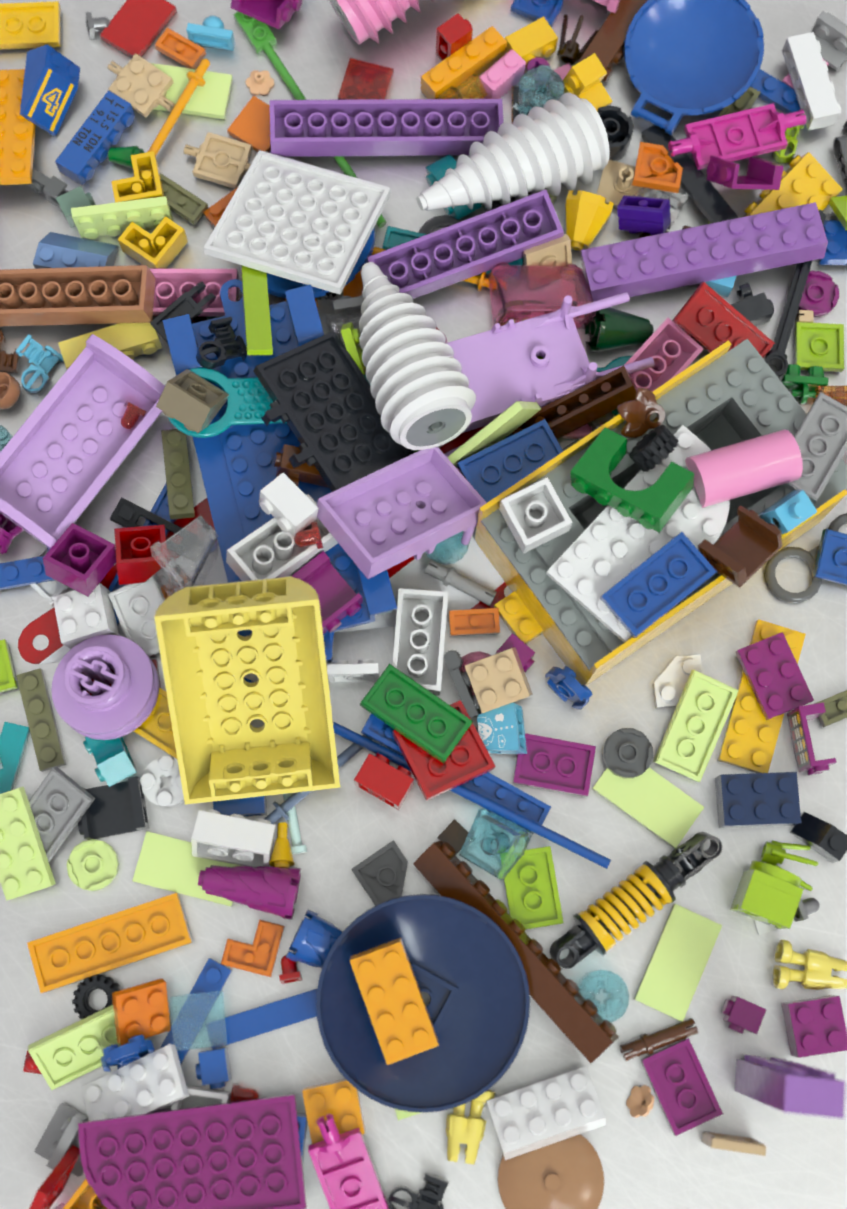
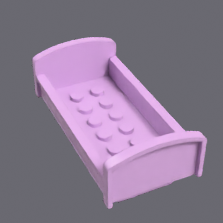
[0,334,165,551]

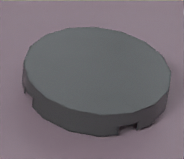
[603,728,653,778]

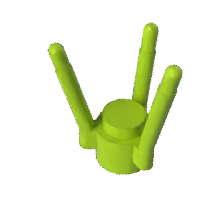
[761,840,818,891]

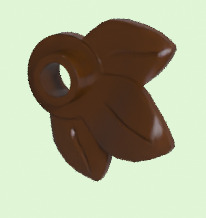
[617,387,665,438]

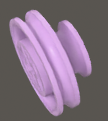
[52,635,159,740]

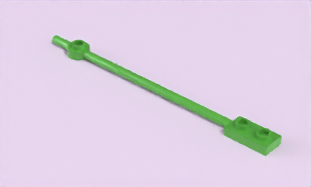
[234,11,387,228]

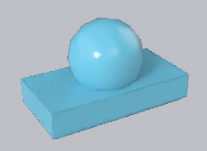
[186,16,235,51]

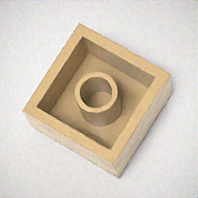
[465,647,533,713]

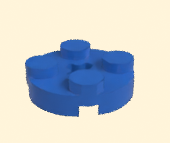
[545,666,593,710]
[100,1035,155,1072]

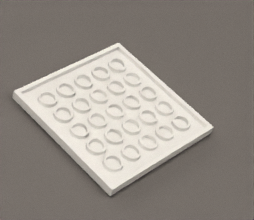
[204,150,391,295]

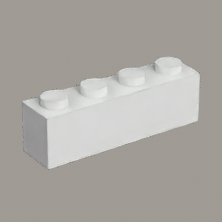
[782,32,841,130]

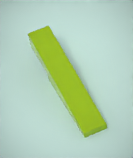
[241,265,273,355]

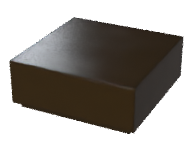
[437,819,473,855]

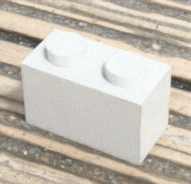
[259,473,318,537]

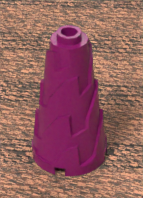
[198,865,301,920]

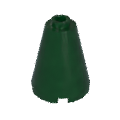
[585,307,654,352]

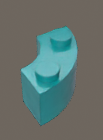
[425,155,482,220]
[83,737,137,787]

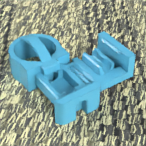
[16,334,63,393]

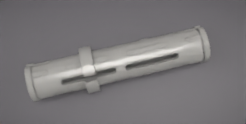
[424,559,497,606]

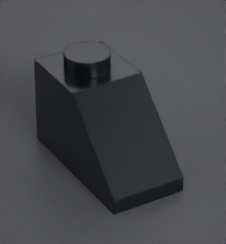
[790,812,847,863]

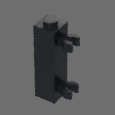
[683,283,774,346]

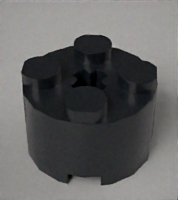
[597,105,634,161]

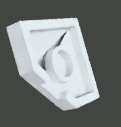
[653,654,703,709]

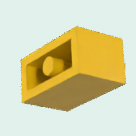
[505,17,558,68]

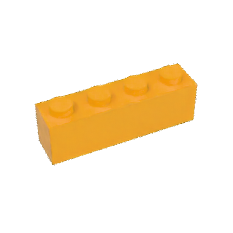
[421,26,507,99]

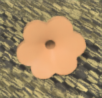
[245,70,275,96]
[626,1085,654,1118]

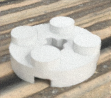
[140,756,184,807]

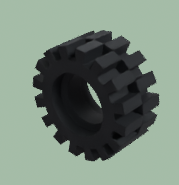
[629,425,678,472]
[72,975,120,1020]

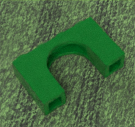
[570,427,694,533]

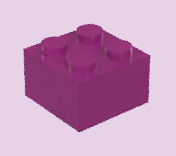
[43,523,116,597]
[781,995,847,1058]

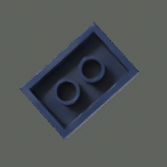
[715,772,801,828]

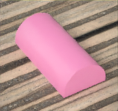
[150,269,240,317]
[625,318,704,392]
[685,429,803,508]

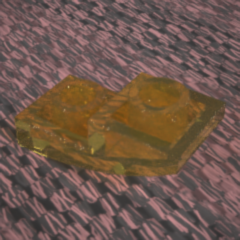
[436,74,487,99]

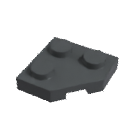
[351,840,408,906]

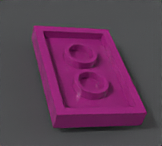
[736,632,814,720]
[513,733,596,797]
[640,1038,723,1136]

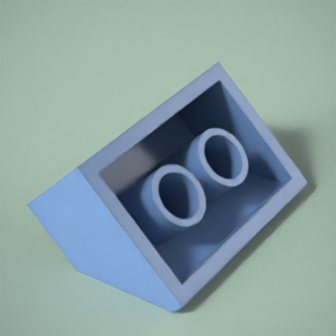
[33,232,119,269]

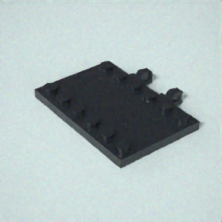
[253,331,414,492]

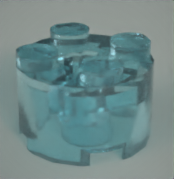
[517,65,565,116]
[577,970,629,1022]

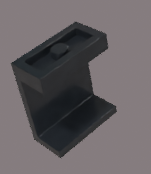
[78,776,149,840]

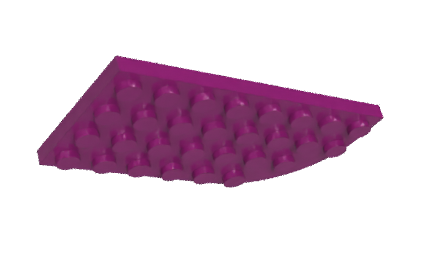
[78,1094,307,1209]

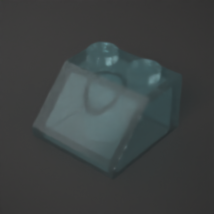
[459,809,533,880]

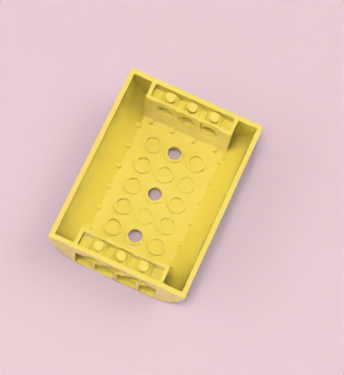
[154,577,340,804]

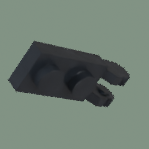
[150,282,216,343]

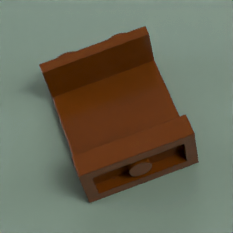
[698,505,782,588]

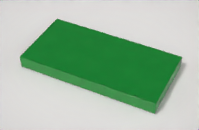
[360,664,473,764]

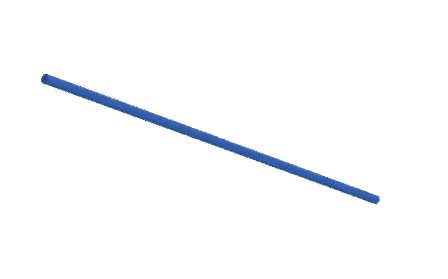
[244,677,611,869]

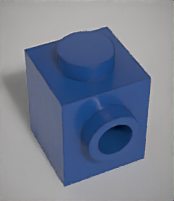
[195,1047,232,1089]

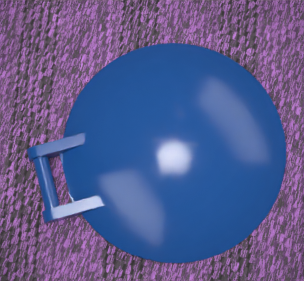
[624,0,764,136]

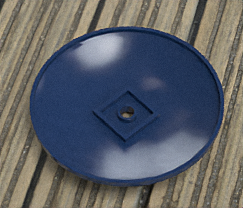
[316,894,530,1113]

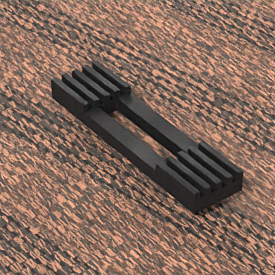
[110,497,209,565]

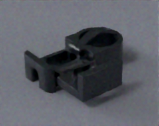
[196,317,247,369]
[388,1173,448,1209]

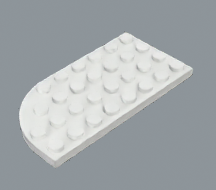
[546,425,730,643]

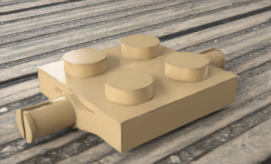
[108,54,175,118]
[184,132,252,189]

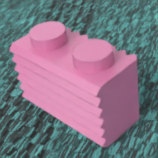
[477,49,526,99]

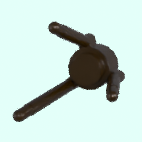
[557,14,598,65]

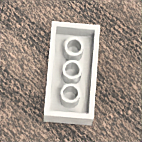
[226,494,338,581]
[392,588,449,695]
[486,1066,606,1160]

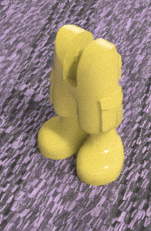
[773,940,847,990]
[445,1089,495,1165]

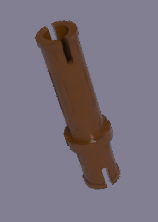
[619,1018,698,1062]

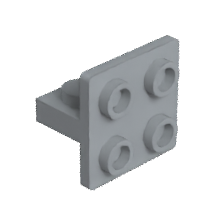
[810,11,847,70]
[35,1103,89,1177]

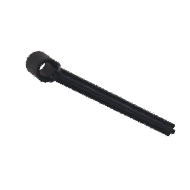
[764,209,826,378]

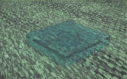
[170,990,227,1051]

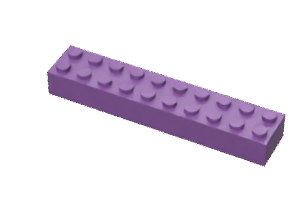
[270,99,504,157]
[581,202,828,303]

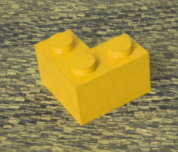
[560,53,613,111]
[111,151,164,203]
[118,216,188,269]

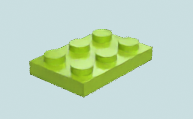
[500,846,564,929]

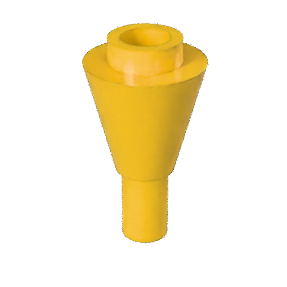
[269,822,295,868]

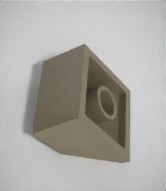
[156,369,229,433]

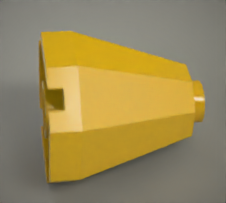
[565,190,614,251]

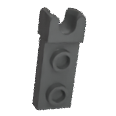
[29,168,69,208]

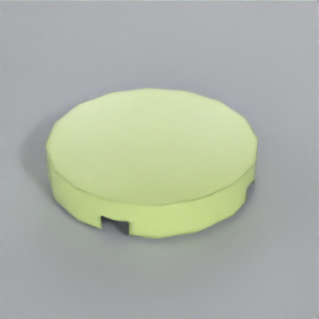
[67,839,119,891]

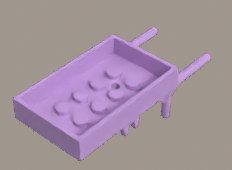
[446,292,655,433]
[317,445,487,579]

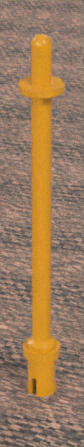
[133,58,210,177]

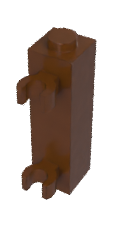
[273,444,329,488]

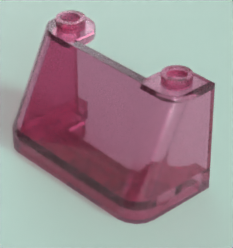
[489,263,596,329]

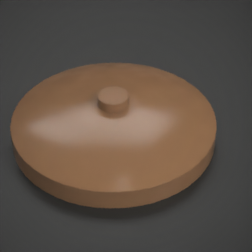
[497,1134,604,1209]

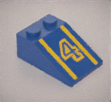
[20,44,80,136]

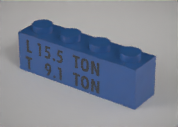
[55,90,135,186]

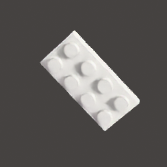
[81,1044,189,1121]

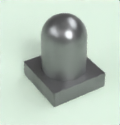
[86,12,110,39]
[794,898,820,922]

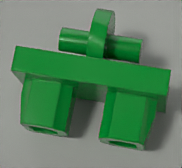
[781,364,828,404]

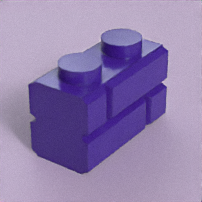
[617,195,671,235]

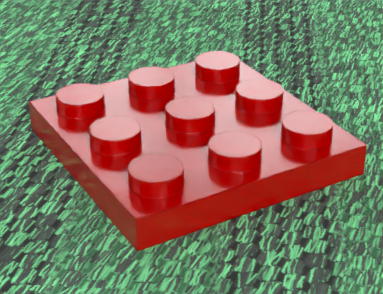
[392,700,496,801]

